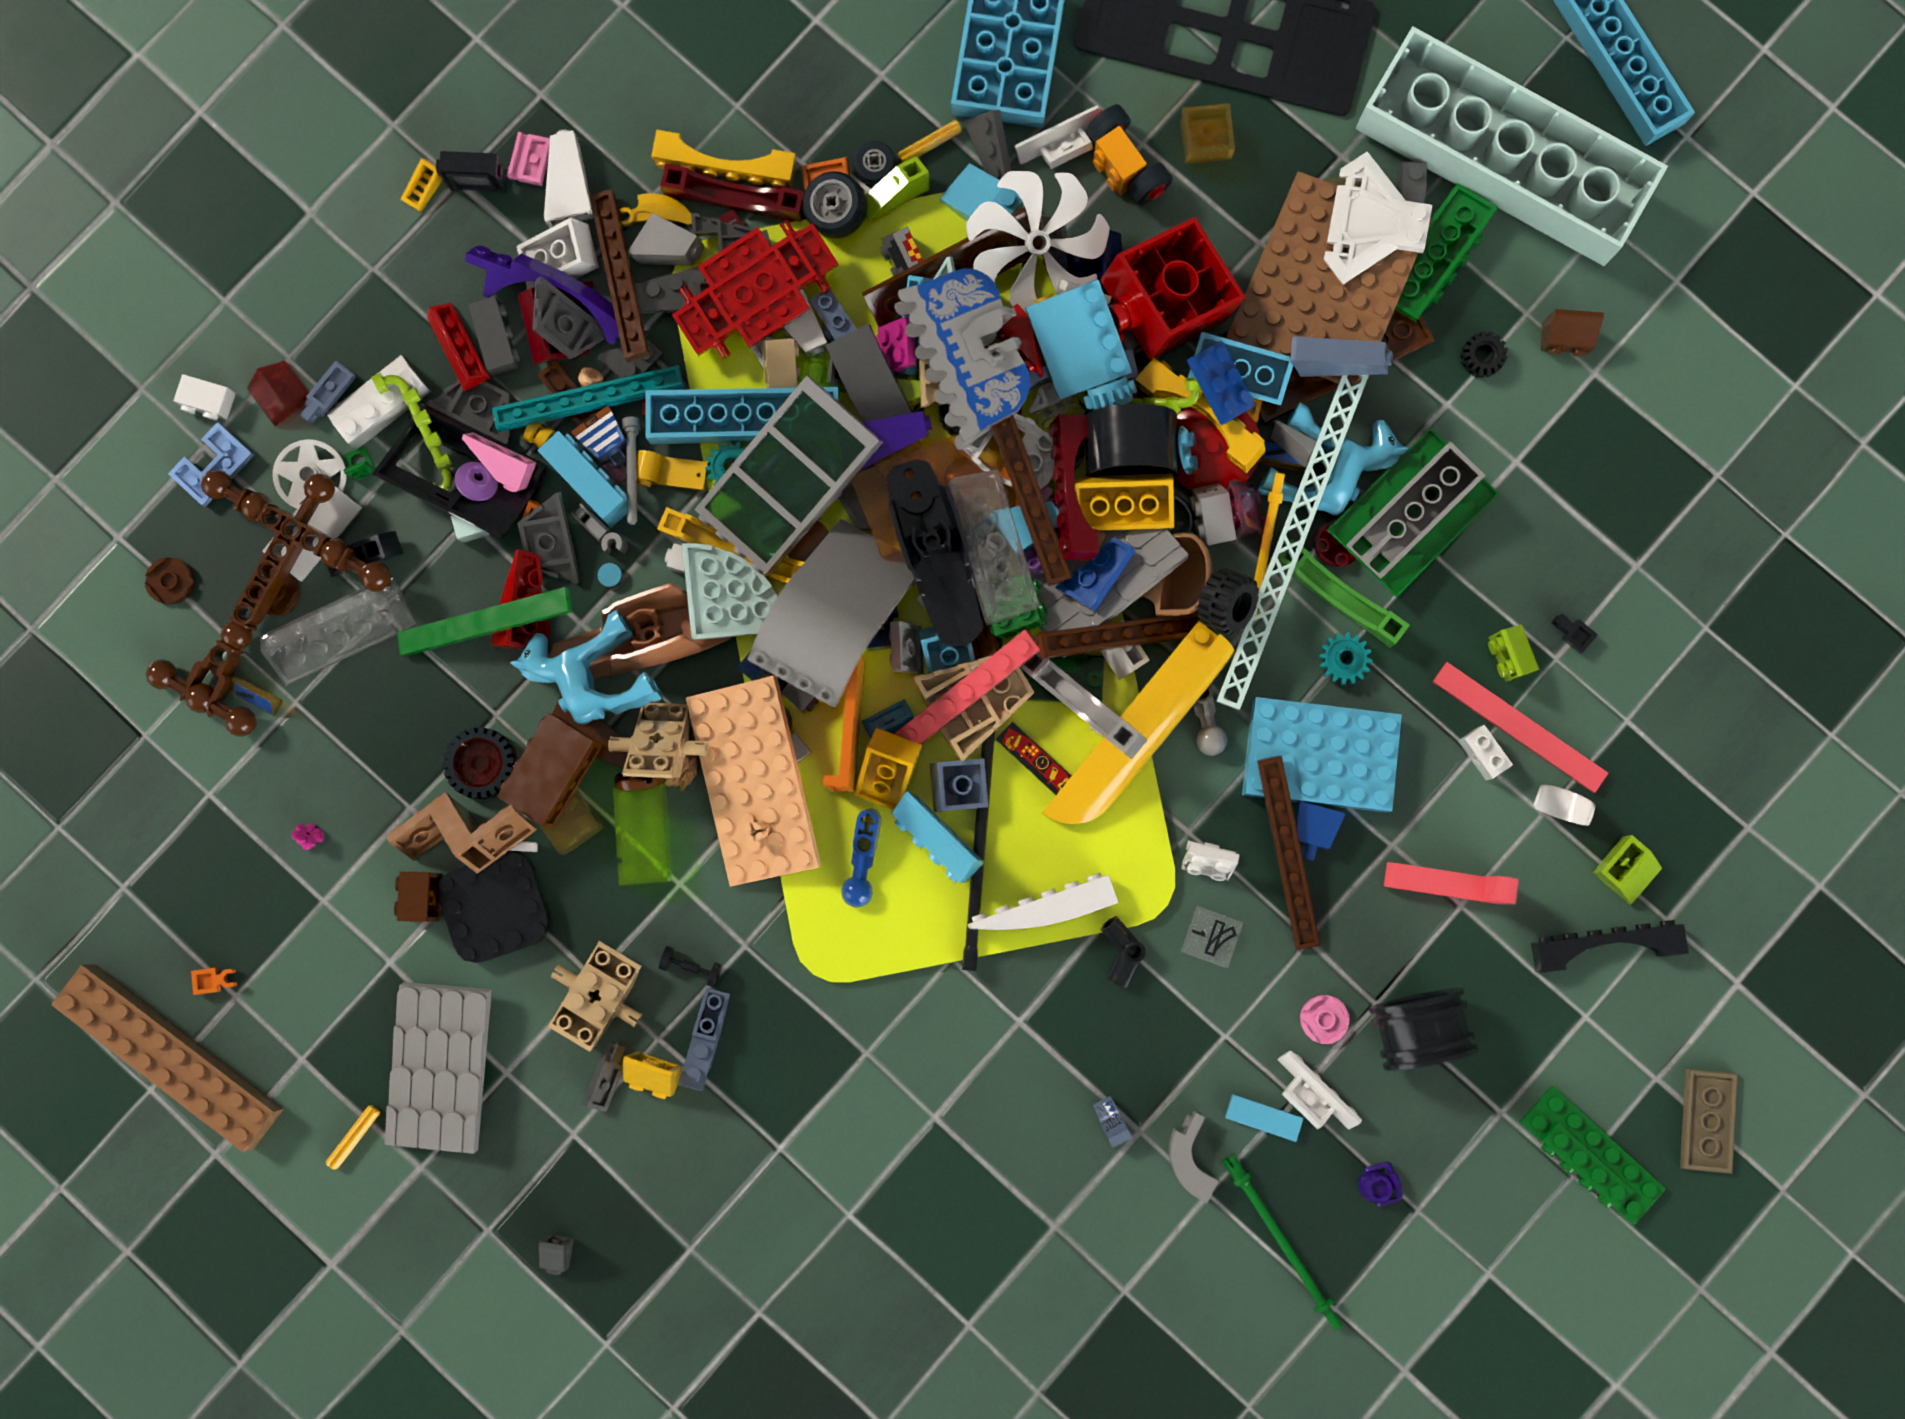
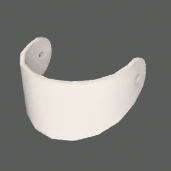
[1533,785,1595,826]

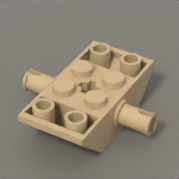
[608,703,708,778]
[548,941,643,1052]

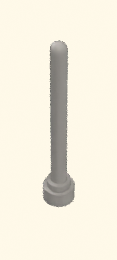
[621,417,641,525]

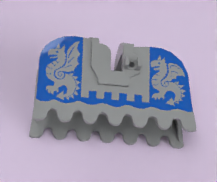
[894,268,1030,451]

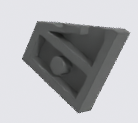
[597,338,664,378]

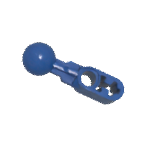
[841,808,882,908]

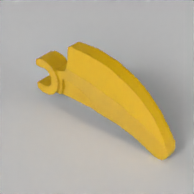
[620,193,692,227]

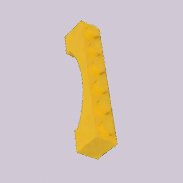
[651,130,797,188]
[1135,358,1266,474]

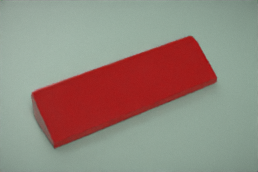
[427,303,489,391]

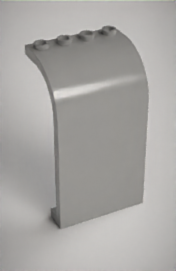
[748,519,916,708]

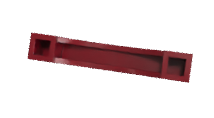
[660,163,804,222]
[1049,414,1099,561]

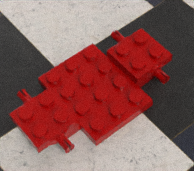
[672,220,839,359]

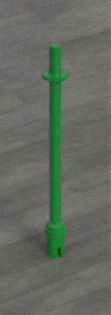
[1221,1153,1343,1331]

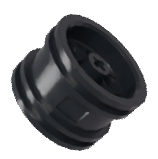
[1369,988,1478,1071]

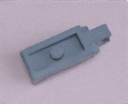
[300,361,357,424]

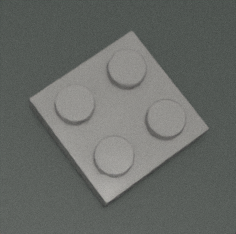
[889,621,923,675]

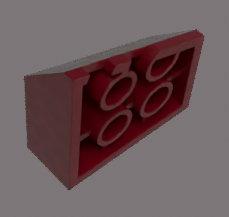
[518,281,593,365]

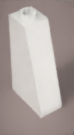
[544,130,594,228]
[782,289,827,358]

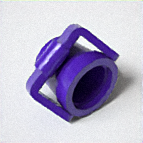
[1358,1161,1403,1207]

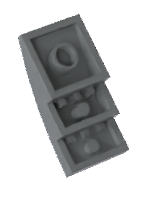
[826,324,913,423]

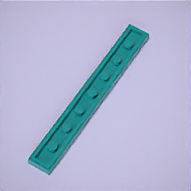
[492,365,685,432]

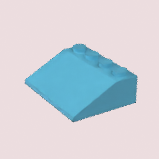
[1025,280,1132,399]

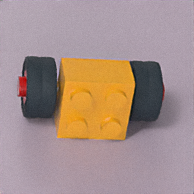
[1086,104,1173,205]

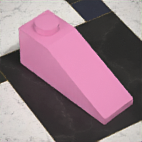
[462,432,537,492]

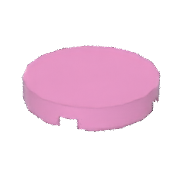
[1300,995,1350,1044]

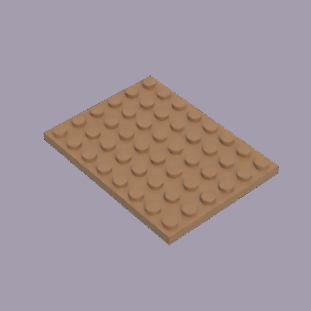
[1226,171,1432,387]

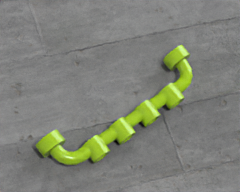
[372,373,454,491]
[1077,377,1202,414]

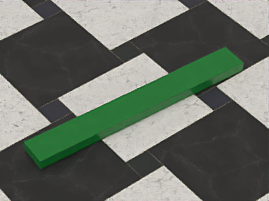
[397,587,572,657]

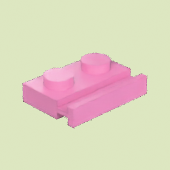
[507,132,550,186]

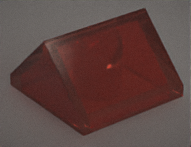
[247,361,309,426]

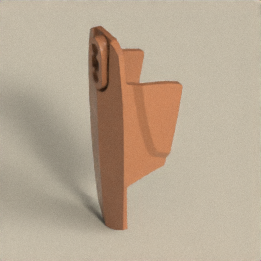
[550,583,731,679]

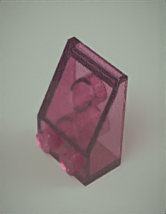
[1226,480,1266,541]

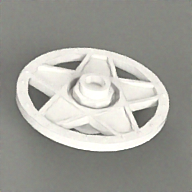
[273,440,347,509]

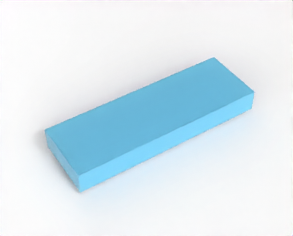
[1225,1094,1304,1142]

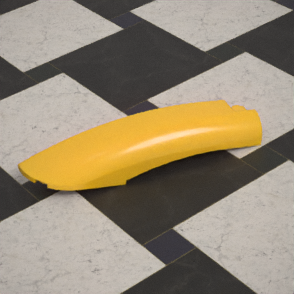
[1042,621,1235,824]

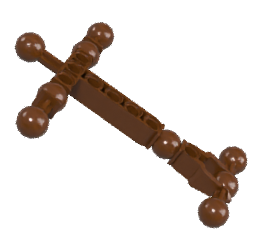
[145,469,392,737]

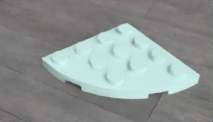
[682,543,778,640]

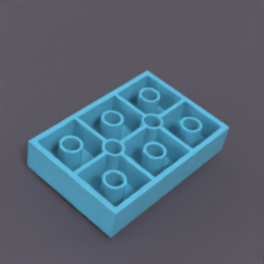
[951,0,1065,129]
[1242,697,1402,813]

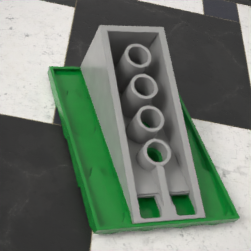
[1327,427,1499,598]

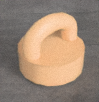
[578,367,603,387]

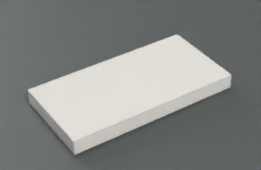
[262,486,363,582]

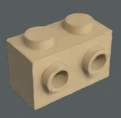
[762,337,801,388]

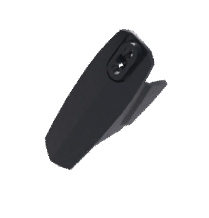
[886,459,983,647]

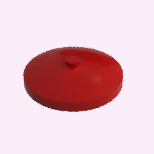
[1176,407,1260,493]

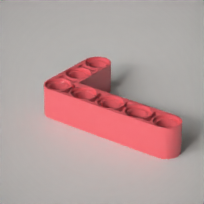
[1384,862,1519,905]

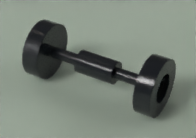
[659,946,723,988]

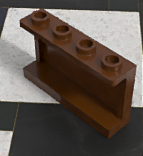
[497,713,603,829]

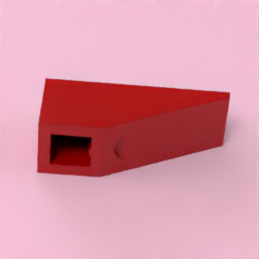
[996,304,1043,378]

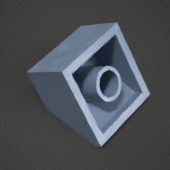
[930,758,988,812]

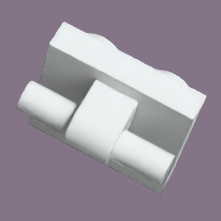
[1181,840,1239,881]

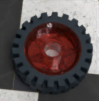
[442,727,518,799]

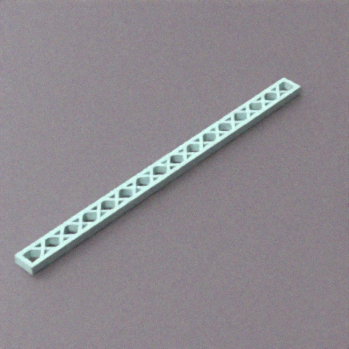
[1216,375,1369,710]

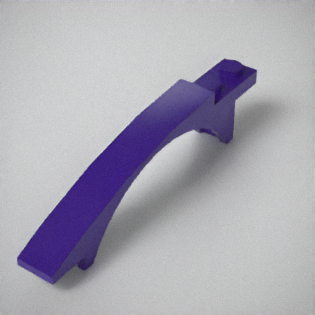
[465,246,647,345]

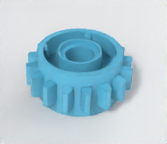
[1083,376,1137,410]

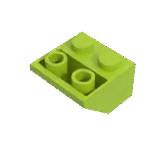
[1488,624,1539,682]
[1592,835,1662,905]

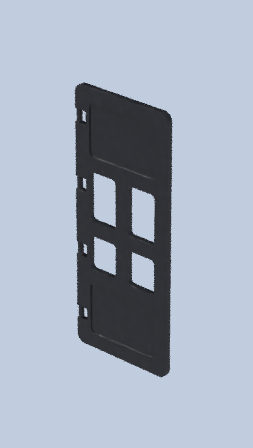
[1074,0,1376,116]

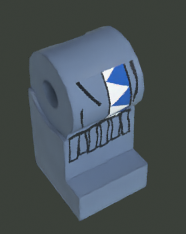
[1092,1096,1132,1148]

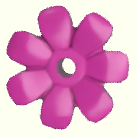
[292,824,324,850]

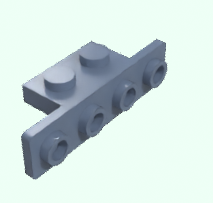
[810,288,857,342]

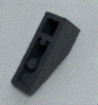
[328,531,403,577]

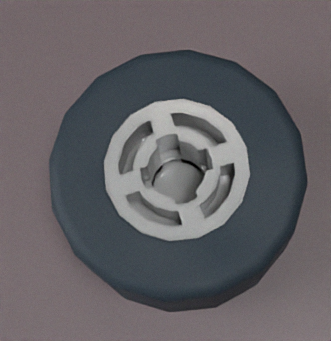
[853,141,896,188]

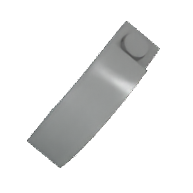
[1169,1111,1218,1203]

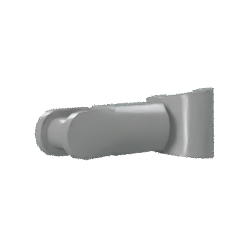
[571,503,628,554]

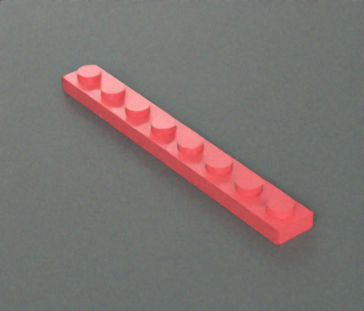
[894,629,1040,745]

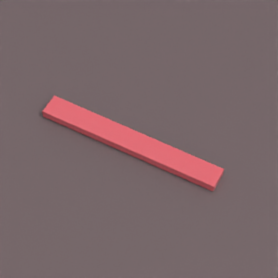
[1432,662,1608,793]

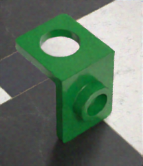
[343,446,375,480]

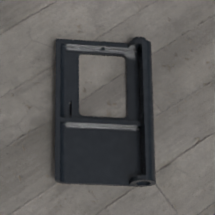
[372,403,549,539]

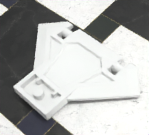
[1324,152,1432,285]

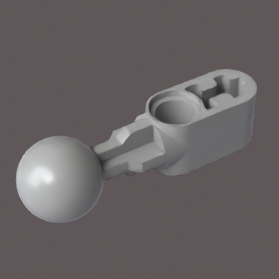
[1193,683,1228,756]

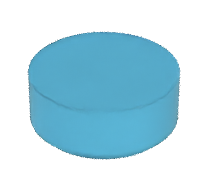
[598,563,623,588]

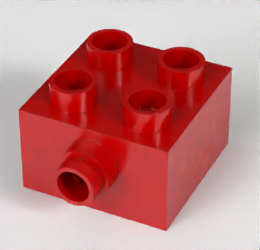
[1100,217,1246,360]

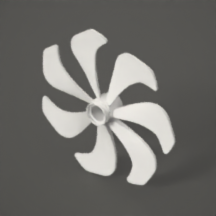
[966,171,1110,312]

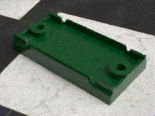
[1020,654,1104,703]

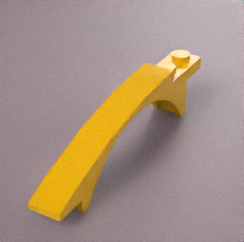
[657,507,804,585]

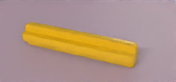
[898,120,962,163]
[326,1105,380,1170]

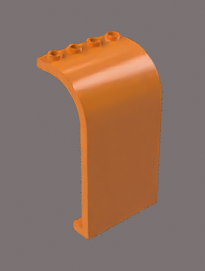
[823,654,865,793]

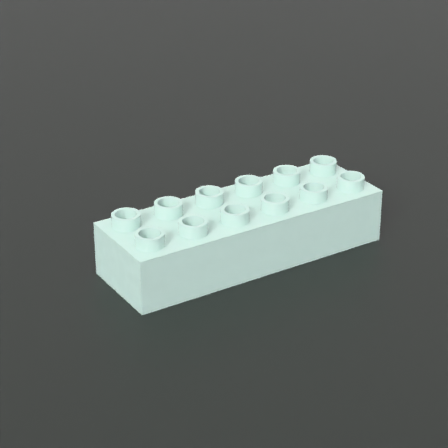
[1355,26,1668,266]

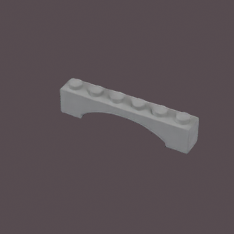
[1020,652,1147,759]

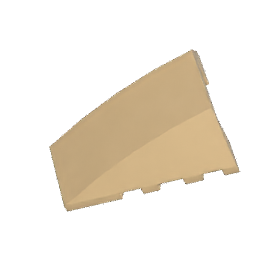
[913,656,1034,762]

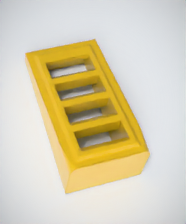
[400,158,443,212]

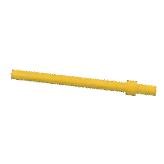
[1254,472,1285,616]

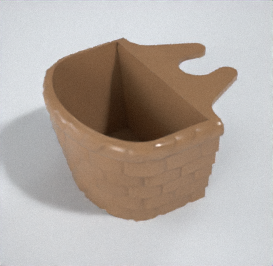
[1142,533,1213,616]

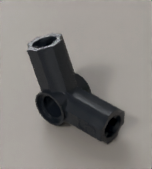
[1100,916,1146,988]

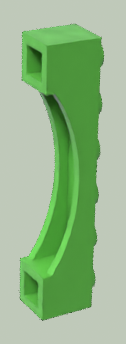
[1278,539,1410,648]

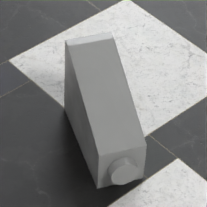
[627,213,705,266]

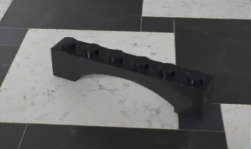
[1531,920,1689,973]

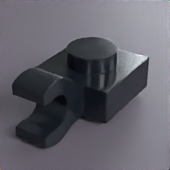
[1551,614,1598,654]

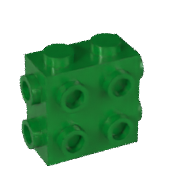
[982,573,1048,640]

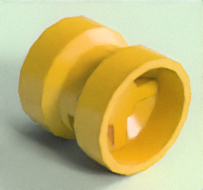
[523,423,556,448]

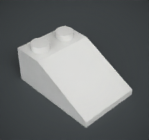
[517,218,599,289]

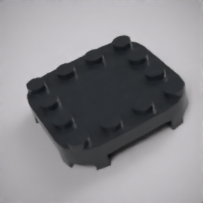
[438,852,551,963]

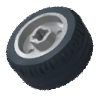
[802,171,867,238]

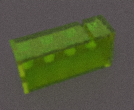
[613,784,672,886]

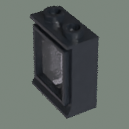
[436,151,508,193]

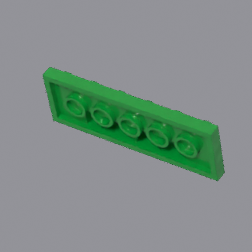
[1395,183,1498,322]
[1519,1086,1666,1226]

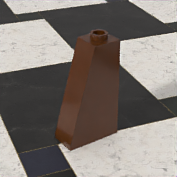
[552,694,628,769]

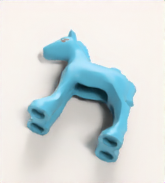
[1257,402,1409,515]
[510,609,663,725]

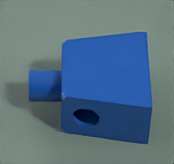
[1294,801,1345,861]

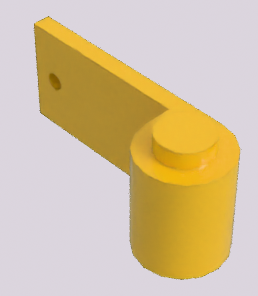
[636,450,709,491]

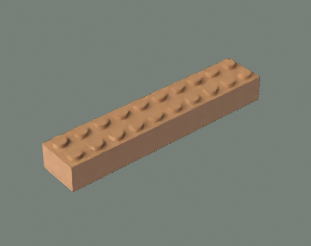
[51,964,283,1152]

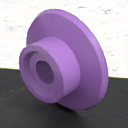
[455,462,498,501]

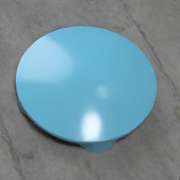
[1177,426,1198,475]

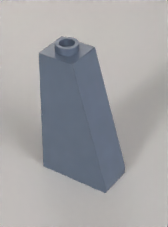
[1290,337,1393,377]

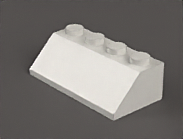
[327,355,431,449]

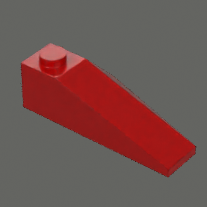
[490,550,550,651]

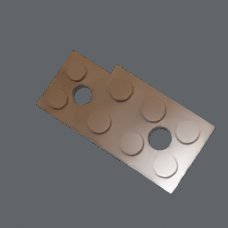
[386,792,537,874]

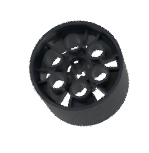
[1085,404,1179,479]

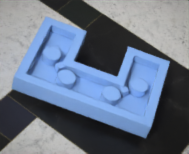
[168,422,255,507]

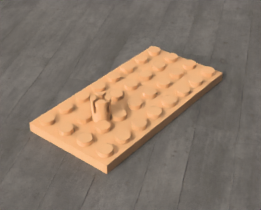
[686,675,821,887]

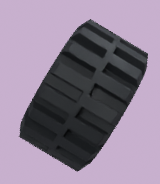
[1197,568,1259,636]

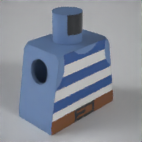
[571,406,627,467]

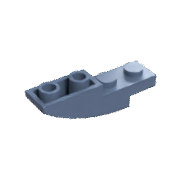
[678,988,730,1092]

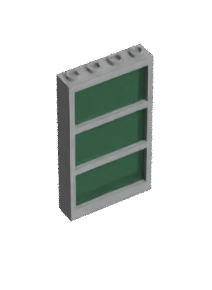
[694,376,883,574]

